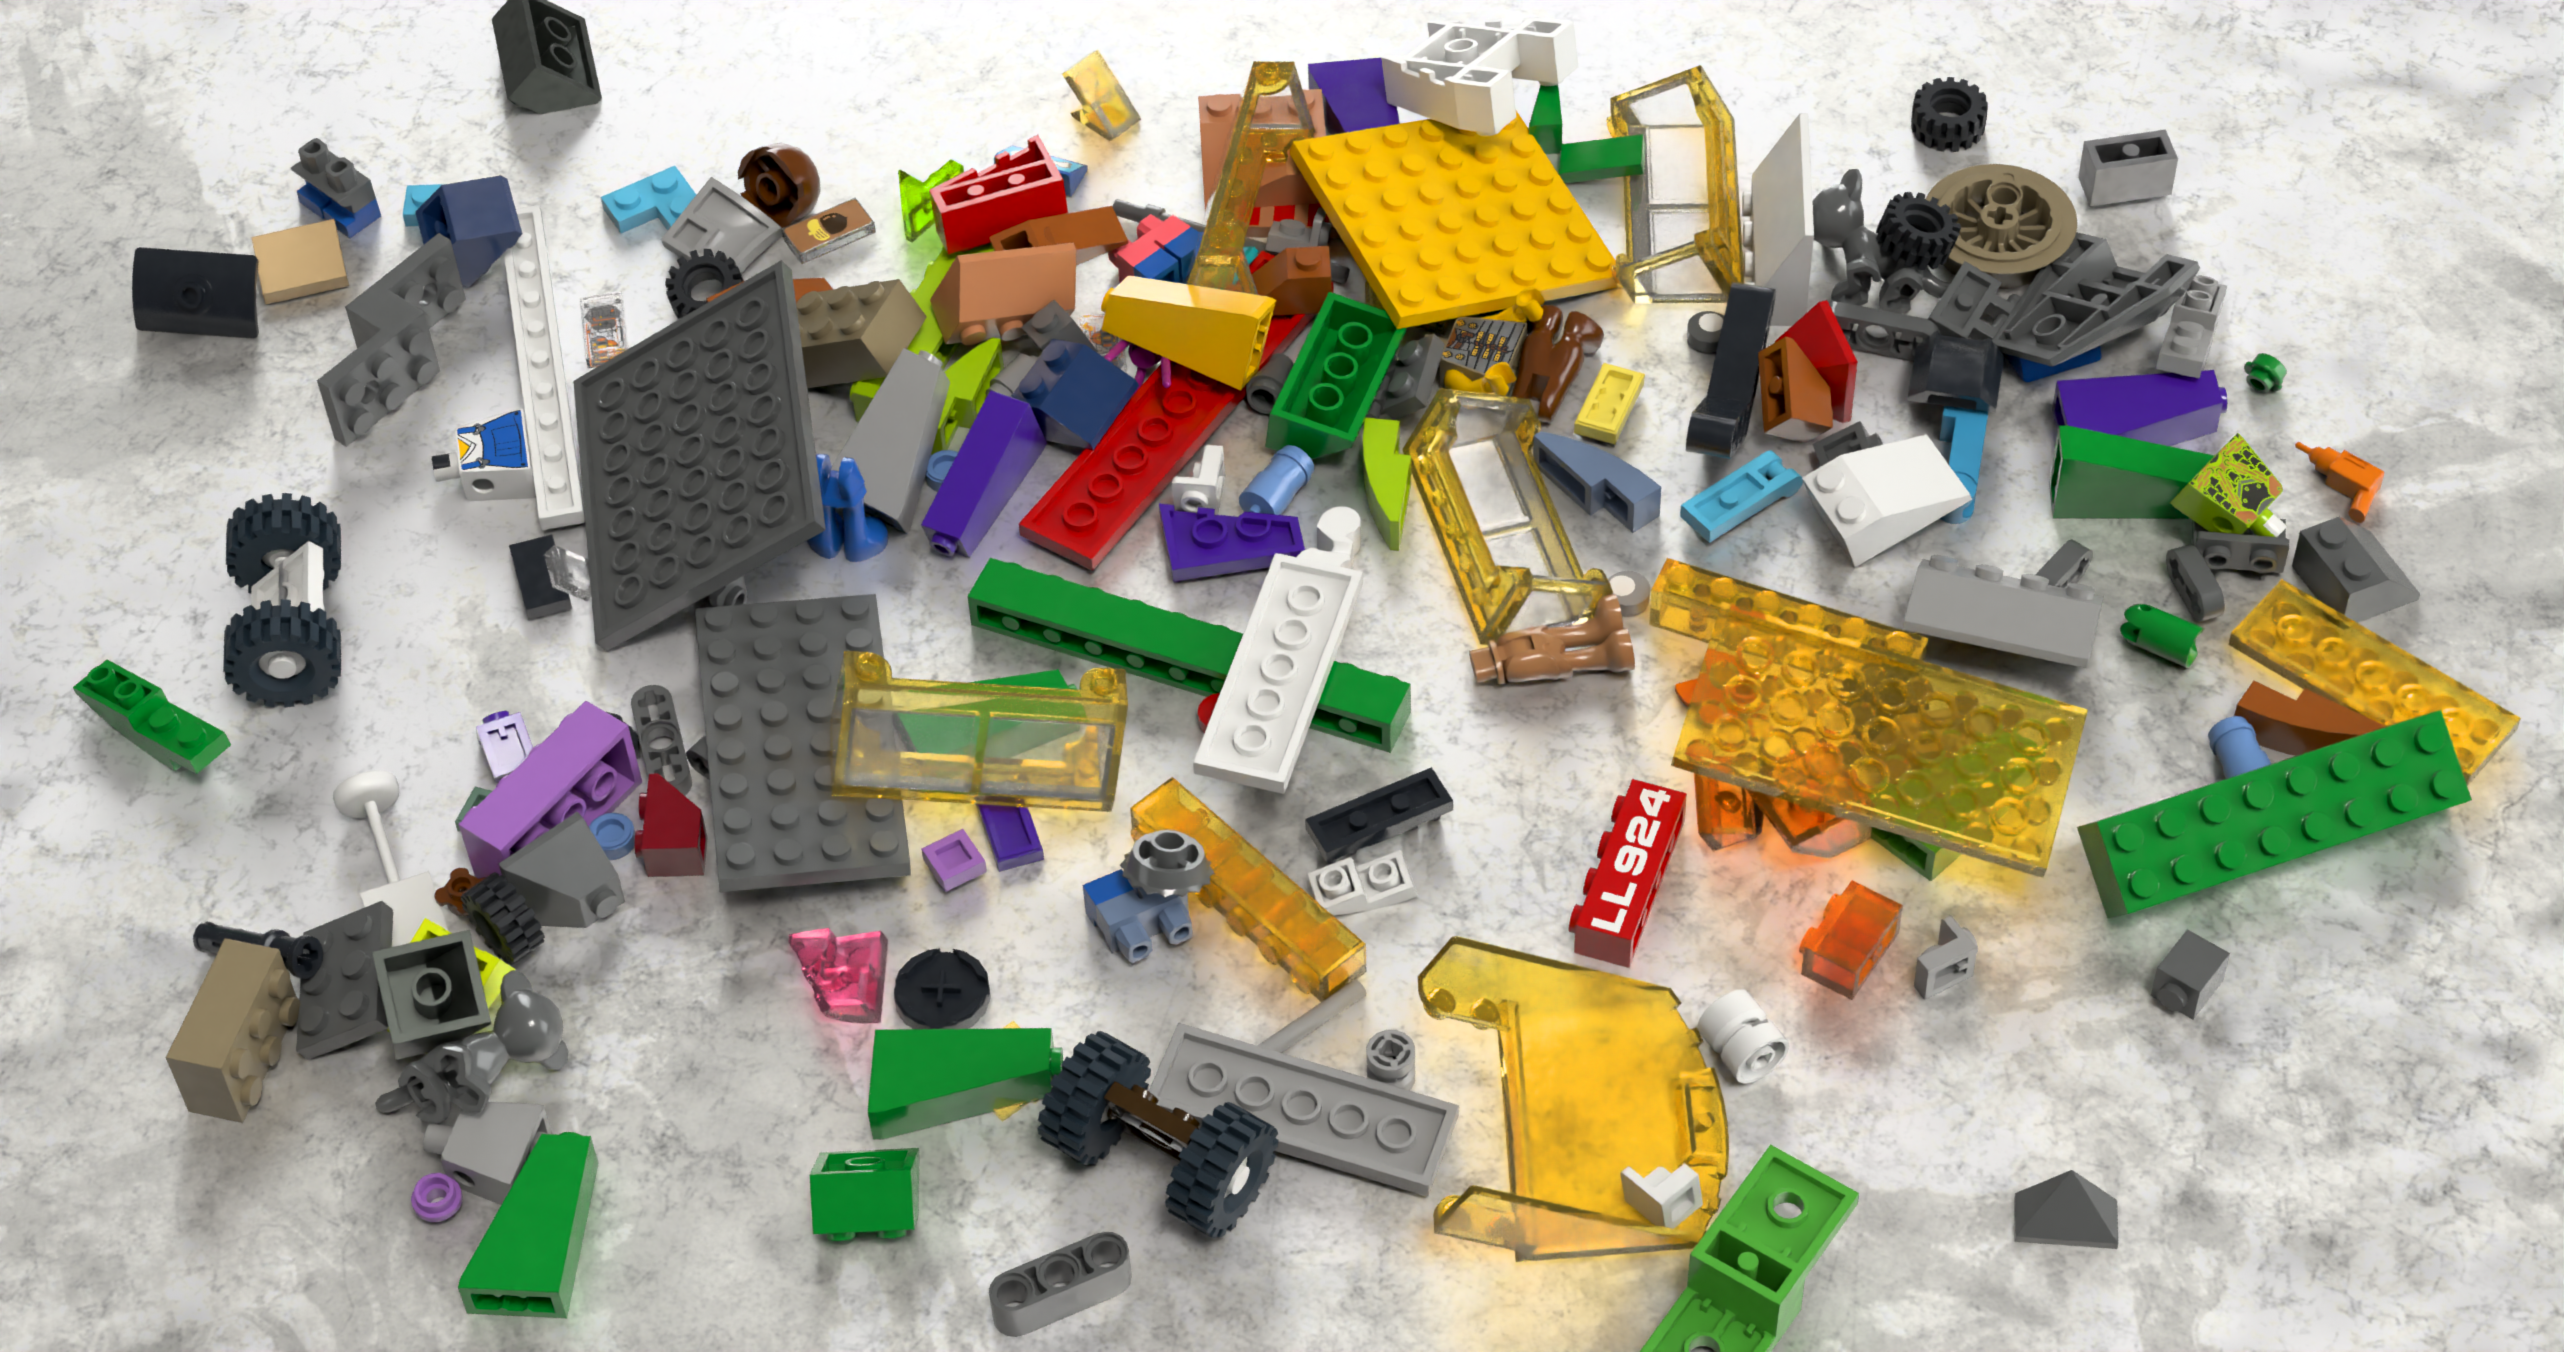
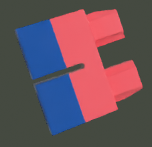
[1108,214,1210,284]

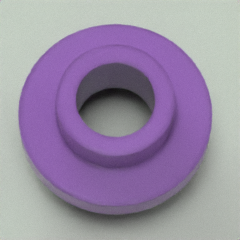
[411,1173,463,1222]

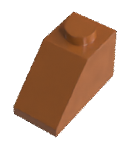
[1245,246,1332,316]
[1758,337,1833,443]

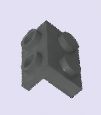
[2192,519,2289,573]

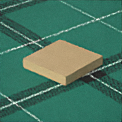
[251,219,349,305]

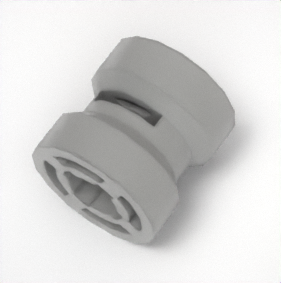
[1366,1030,1415,1091]

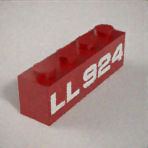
[1568,779,1687,968]

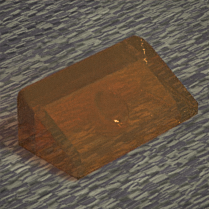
[1693,758,1756,852]

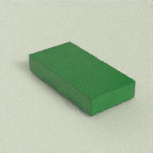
[1559,134,1646,183]

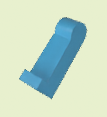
[1939,406,1988,524]

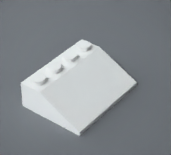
[1742,113,1814,326]

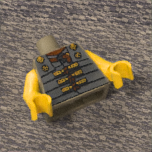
[1424,286,1545,411]

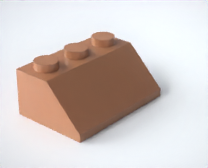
[930,243,1076,345]

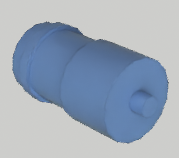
[1239,445,1314,515]
[2208,716,2271,778]

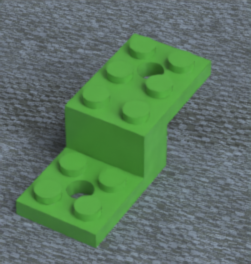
[1640,1144,1859,1352]

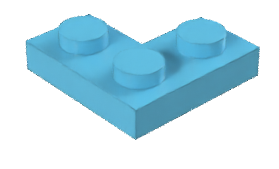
[601,166,697,233]

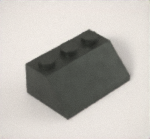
[492,0,602,114]

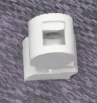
[1297,506,1361,569]

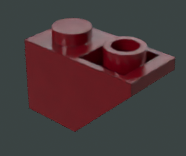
[634,773,708,877]

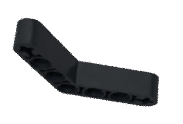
[1686,282,1776,459]

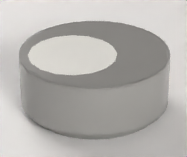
[1605,571,1650,616]

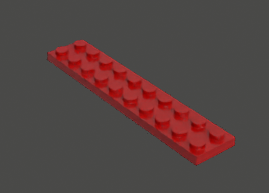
[1019,251,1334,571]

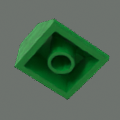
[809,1148,920,1241]

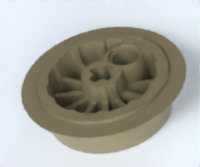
[1926,164,2077,289]

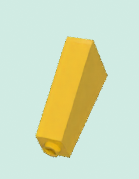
[1101,276,1276,391]

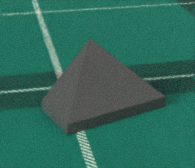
[2014,1170,2118,1249]

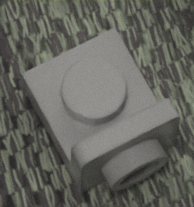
[1265,207,1332,253]
[1914,915,1978,1000]

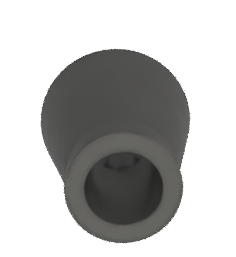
[1246,353,1294,414]

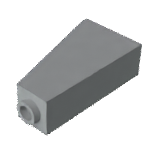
[831,348,950,534]

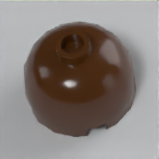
[738,142,820,228]

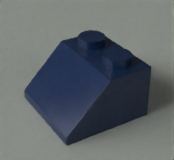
[1011,339,1139,450]

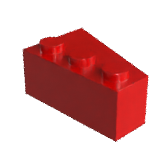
[929,134,1068,254]

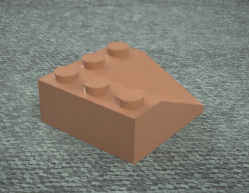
[1198,89,1326,217]

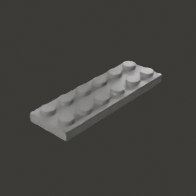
[1149,1023,1459,1196]

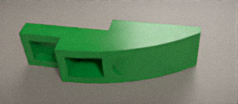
[73,659,231,774]

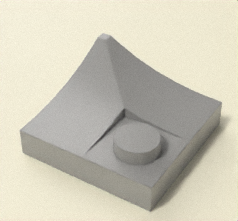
[661,177,784,273]

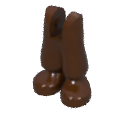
[1508,305,1604,423]

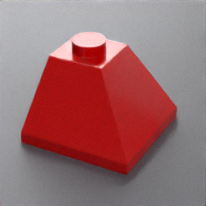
[1775,300,1858,423]

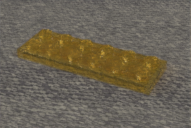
[2228,579,2521,786]

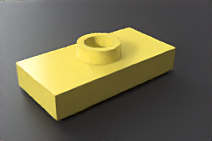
[1574,363,1645,445]

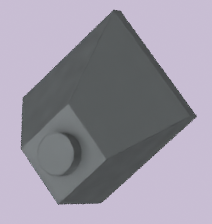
[499,812,625,928]

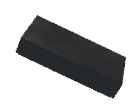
[509,534,572,620]

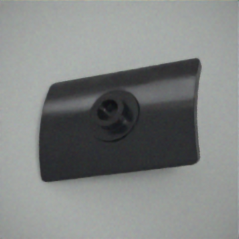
[132,247,259,338]

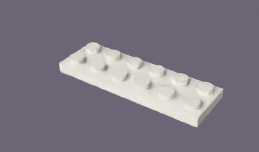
[1193,553,1363,794]

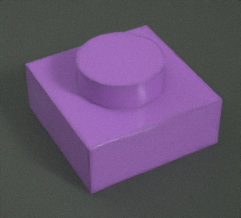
[921,829,987,892]

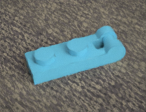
[1680,450,1803,543]

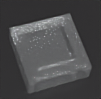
[544,545,591,601]

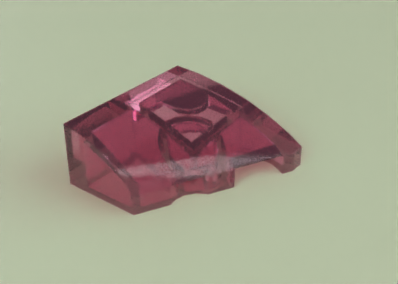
[788,928,888,1024]

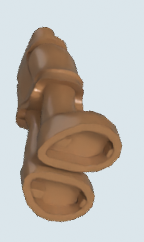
[1469,594,1635,684]

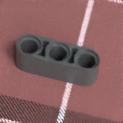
[989,1232,1132,1337]

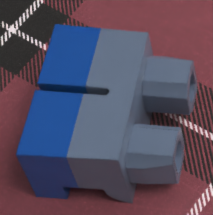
[1082,869,1193,963]

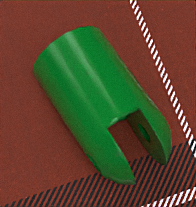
[2120,604,2205,668]

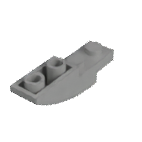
[2156,275,2227,378]

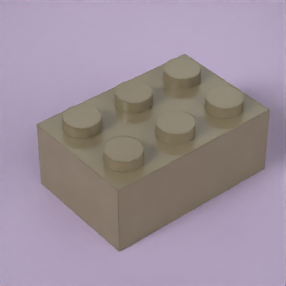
[796,279,927,388]
[165,938,300,1123]

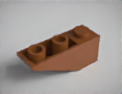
[989,206,1129,266]

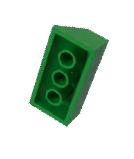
[1265,292,1408,459]

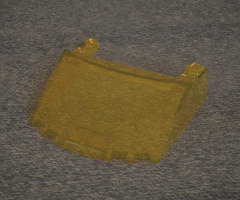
[1417,936,1729,1262]

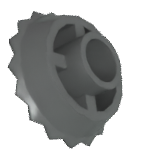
[1120,830,1214,898]

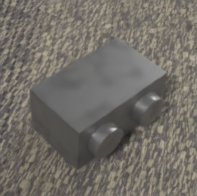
[2078,129,2178,206]

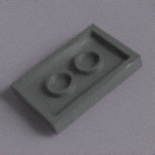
[296,901,393,1060]

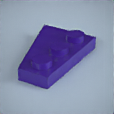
[1159,503,1305,582]

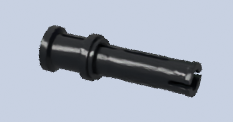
[193,921,323,979]

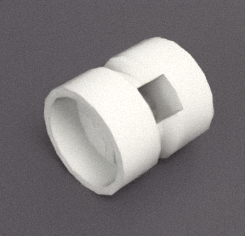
[1697,989,1790,1084]

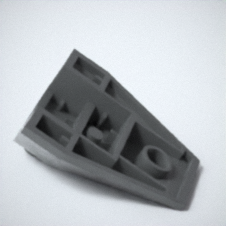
[1992,232,2200,367]

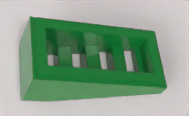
[1529,85,1562,154]

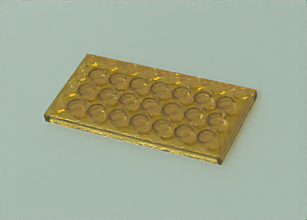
[1671,601,2088,878]

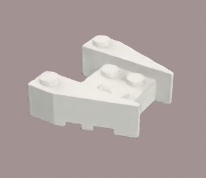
[1381,17,1579,136]

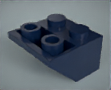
[415,175,523,288]

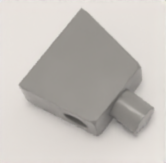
[423,1102,552,1205]

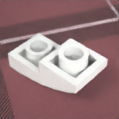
[1307,850,1418,916]

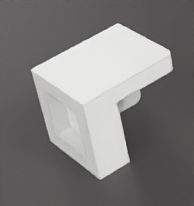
[1620,1163,1703,1235]

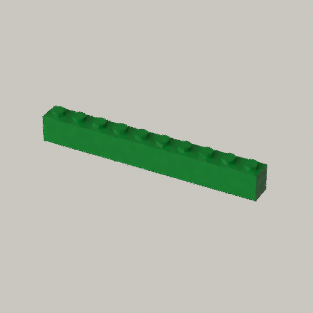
[967,558,1411,753]

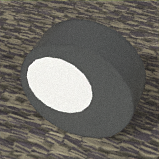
[1687,311,1724,353]

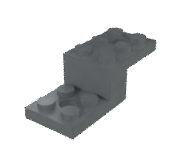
[317,233,466,447]

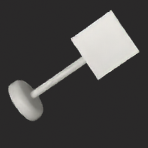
[333,770,448,947]

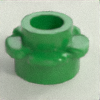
[2244,353,2287,393]

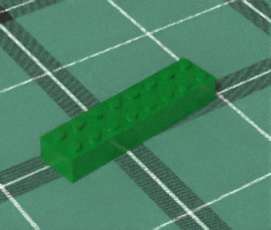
[2077,710,2472,919]

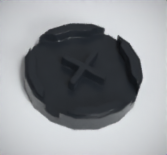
[894,948,991,1029]

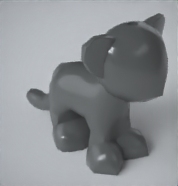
[1812,169,1950,314]
[375,970,568,1124]

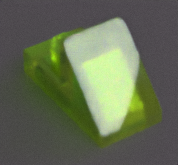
[898,159,964,243]

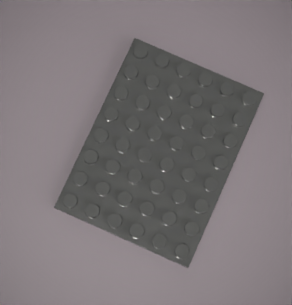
[573,260,826,651]

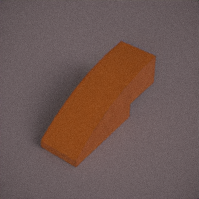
[2234,680,2385,756]

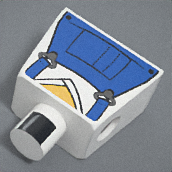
[432,408,536,501]

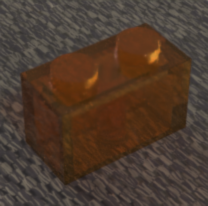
[1799,880,1903,1000]

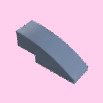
[1533,431,1661,533]

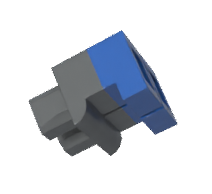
[291,138,381,239]

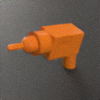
[2295,442,2385,523]

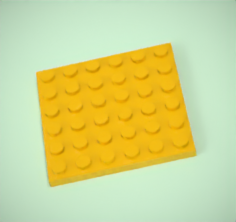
[1290,110,1625,329]

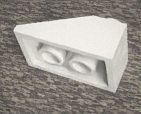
[1802,434,1972,567]

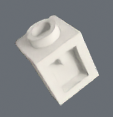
[1172,445,1226,515]

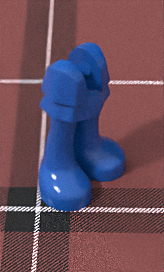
[807,454,889,562]

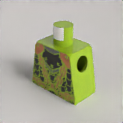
[2170,433,2287,537]

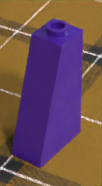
[1308,57,1400,135]
[2052,370,2228,446]
[921,390,1047,558]

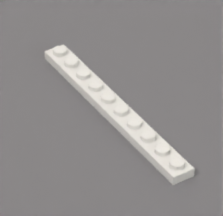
[504,205,585,530]

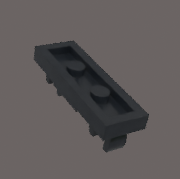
[1305,767,1453,865]

